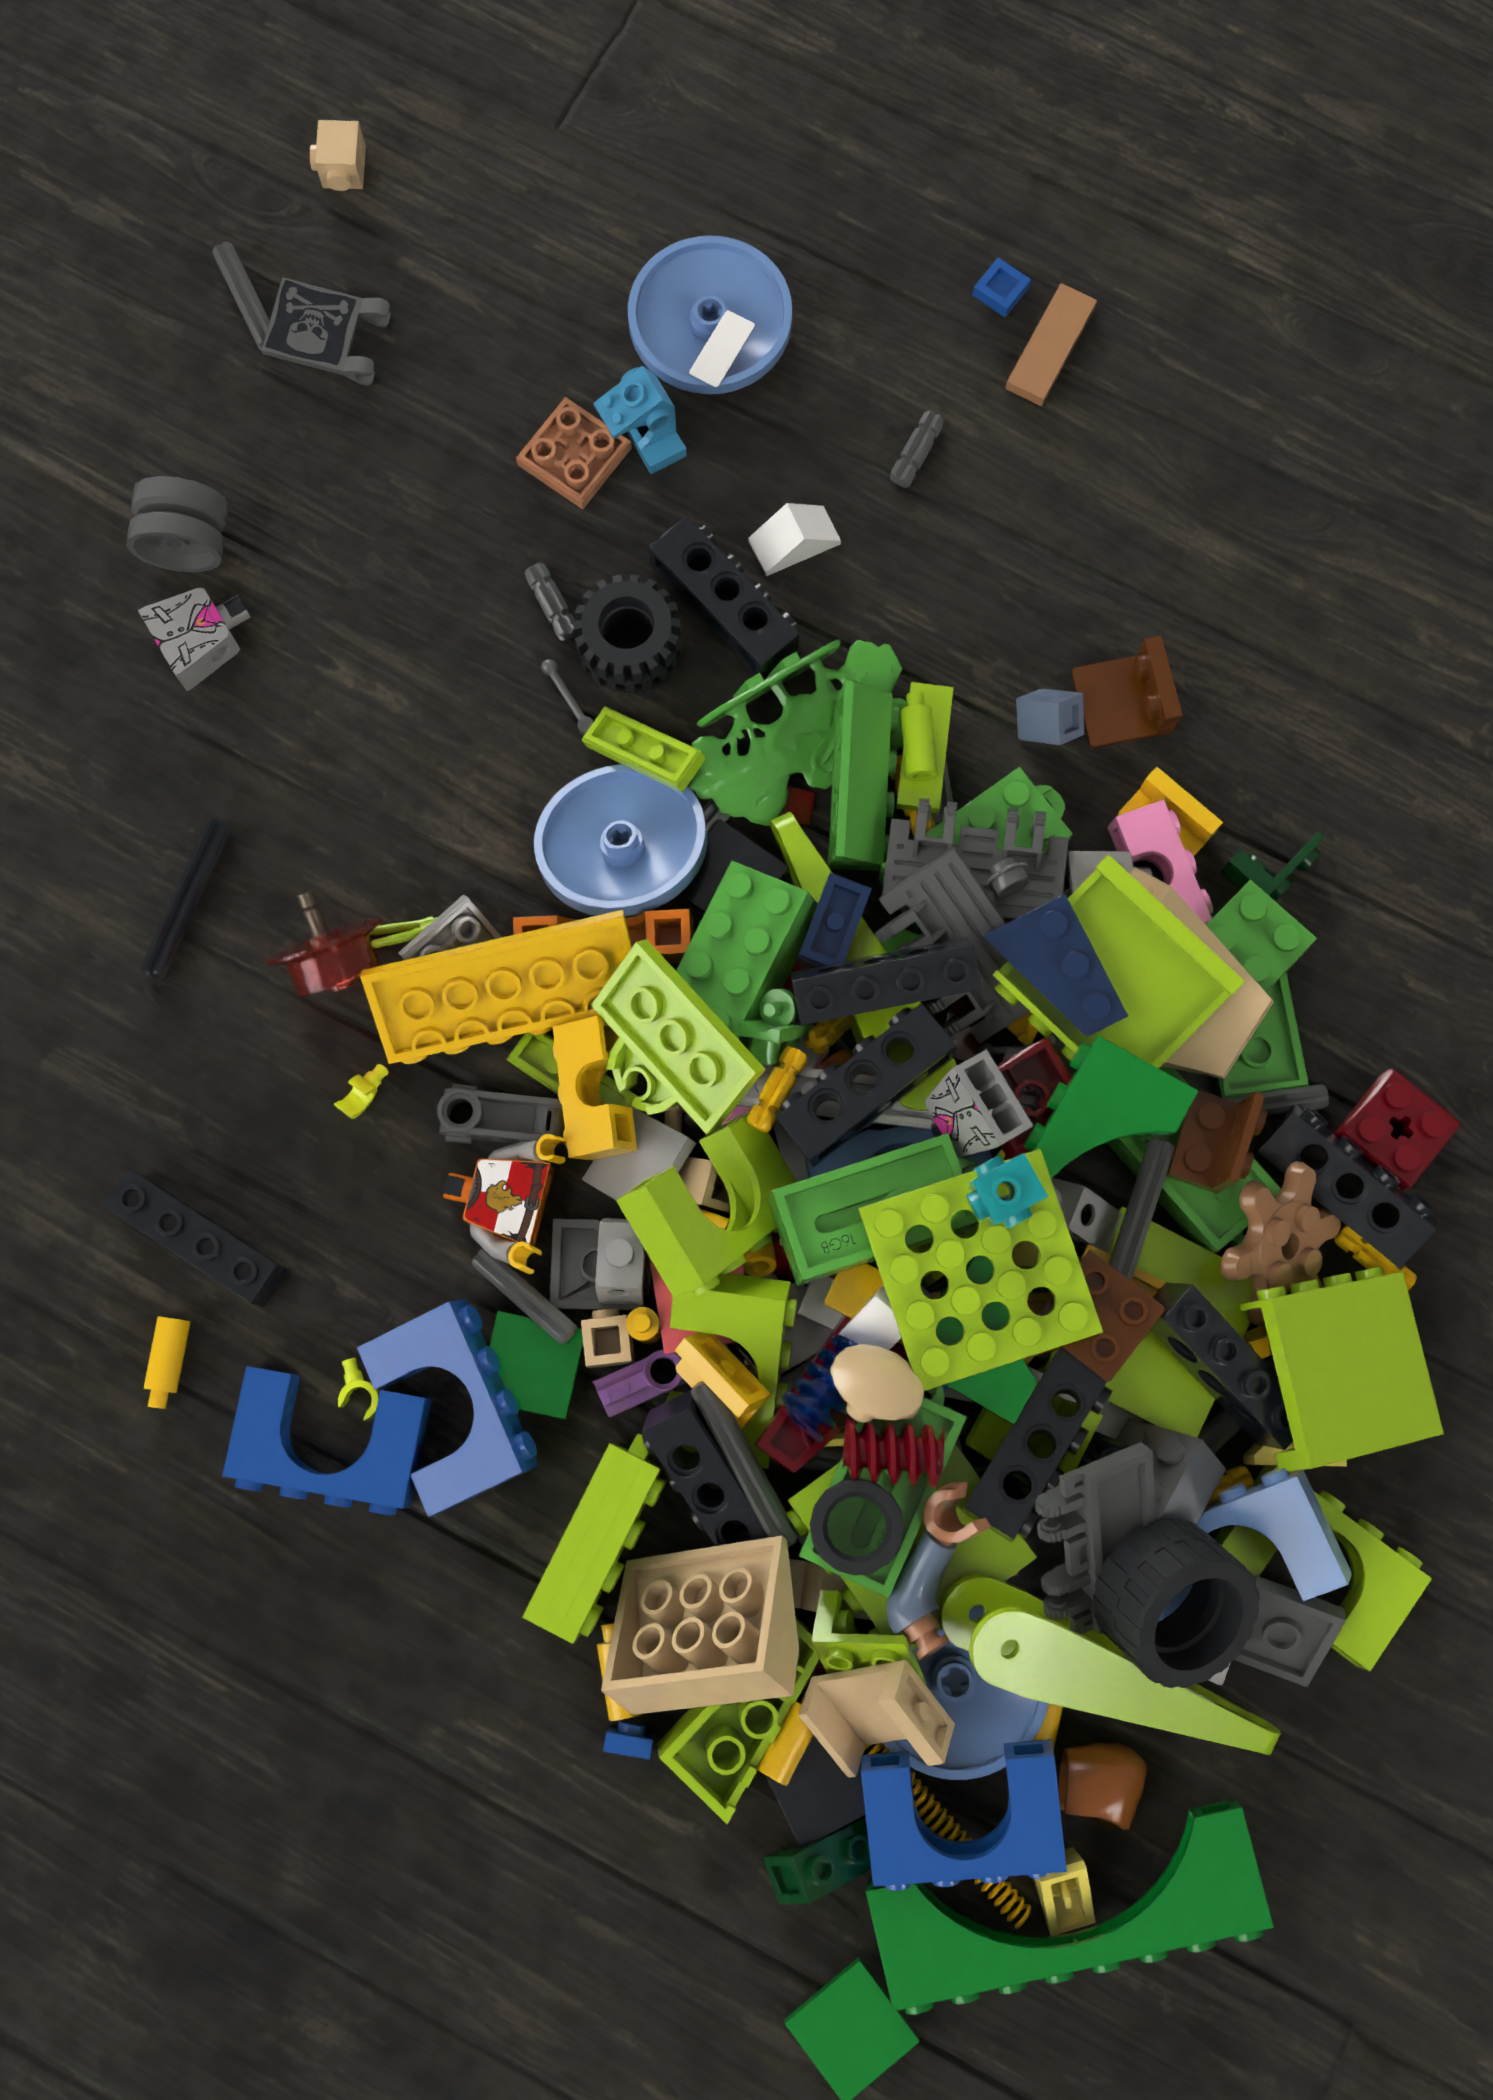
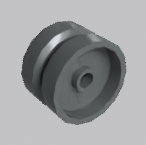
[126,476,228,572]

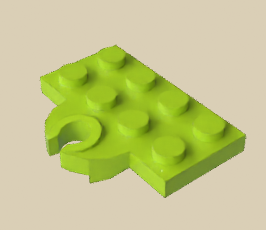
[591,939,765,1134]

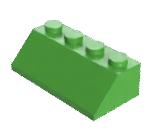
[828,680,899,871]

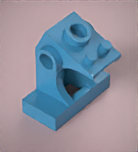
[593,366,687,474]

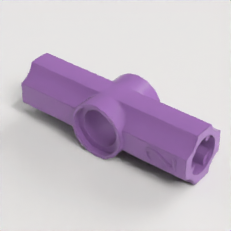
[593,1345,729,1418]

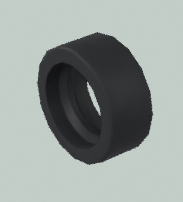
[810,1479,904,1576]

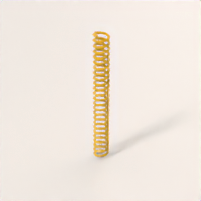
[864,1743,1031,1929]

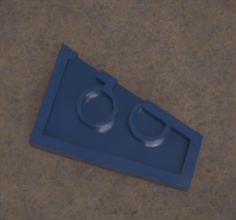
[983,894,1128,1037]

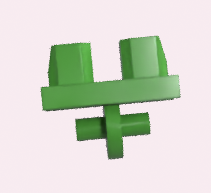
[738,988,814,1065]

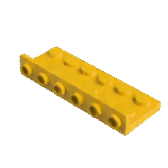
[360,910,633,1064]

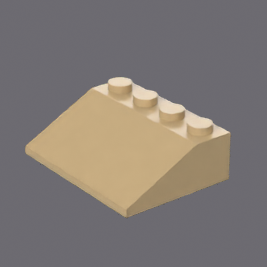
[601,1535,799,1715]

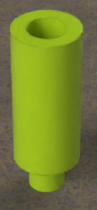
[900,692,937,781]

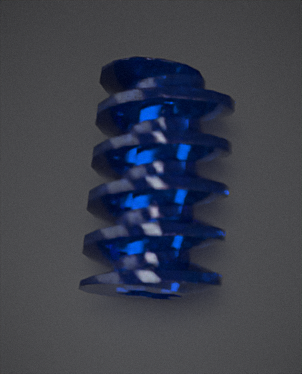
[781,1335,859,1443]

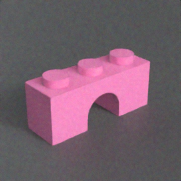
[1107,800,1213,925]

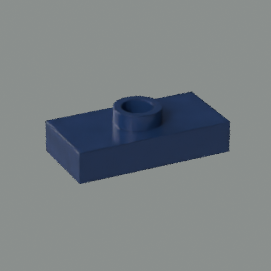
[797,873,872,966]

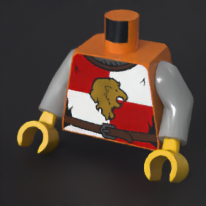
[443,1134,567,1274]

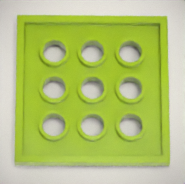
[858,1149,1103,1391]

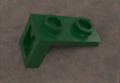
[1220,831,1325,902]
[763,1819,871,1904]

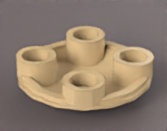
[830,1344,924,1422]

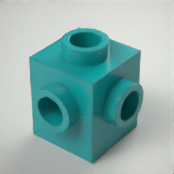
[966,1153,1048,1229]

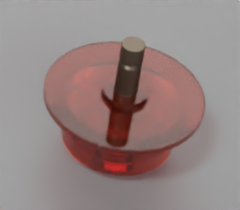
[264,890,383,996]

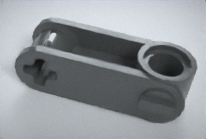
[437,1084,566,1148]

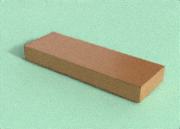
[1005,283,1097,406]

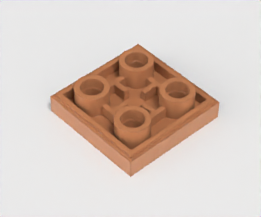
[516,397,632,510]

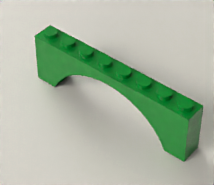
[936,1035,1198,1424]
[866,1798,1274,2015]

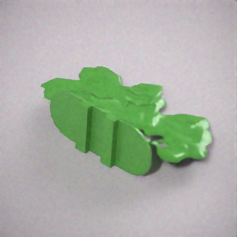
[689,639,907,826]

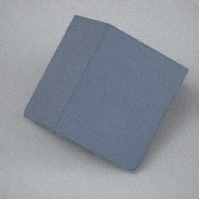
[1016,689,1084,745]

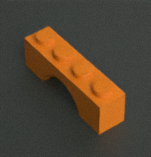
[513,909,694,963]

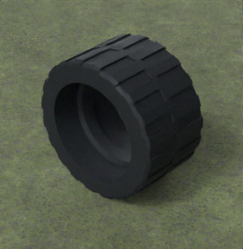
[1093,1518,1260,1688]

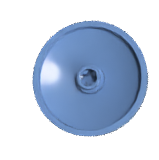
[628,236,792,394]
[534,764,708,917]
[884,1605,1048,1780]

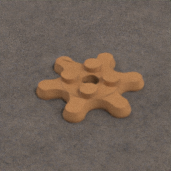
[1220,1161,1341,1326]

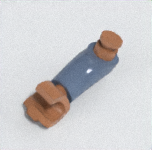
[886,1481,991,1660]

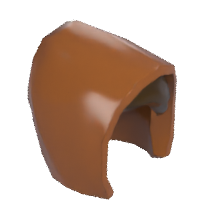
[1058,1742,1147,1830]

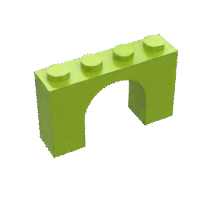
[616,1110,797,1298]
[666,1272,797,1469]
[1214,1465,1432,1671]

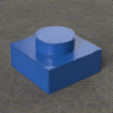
[973,257,1031,317]
[603,1720,655,1760]

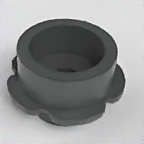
[987,858,1030,897]

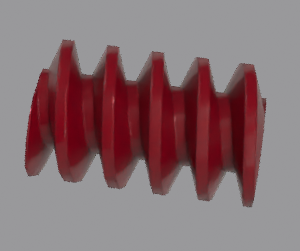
[842,1418,945,1488]

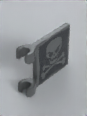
[262,277,391,386]

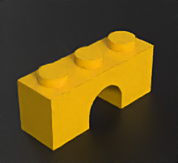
[553,1015,638,1160]

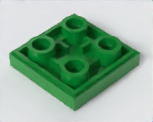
[489,1311,583,1419]
[784,1957,920,2100]

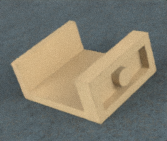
[798,1660,955,1778]

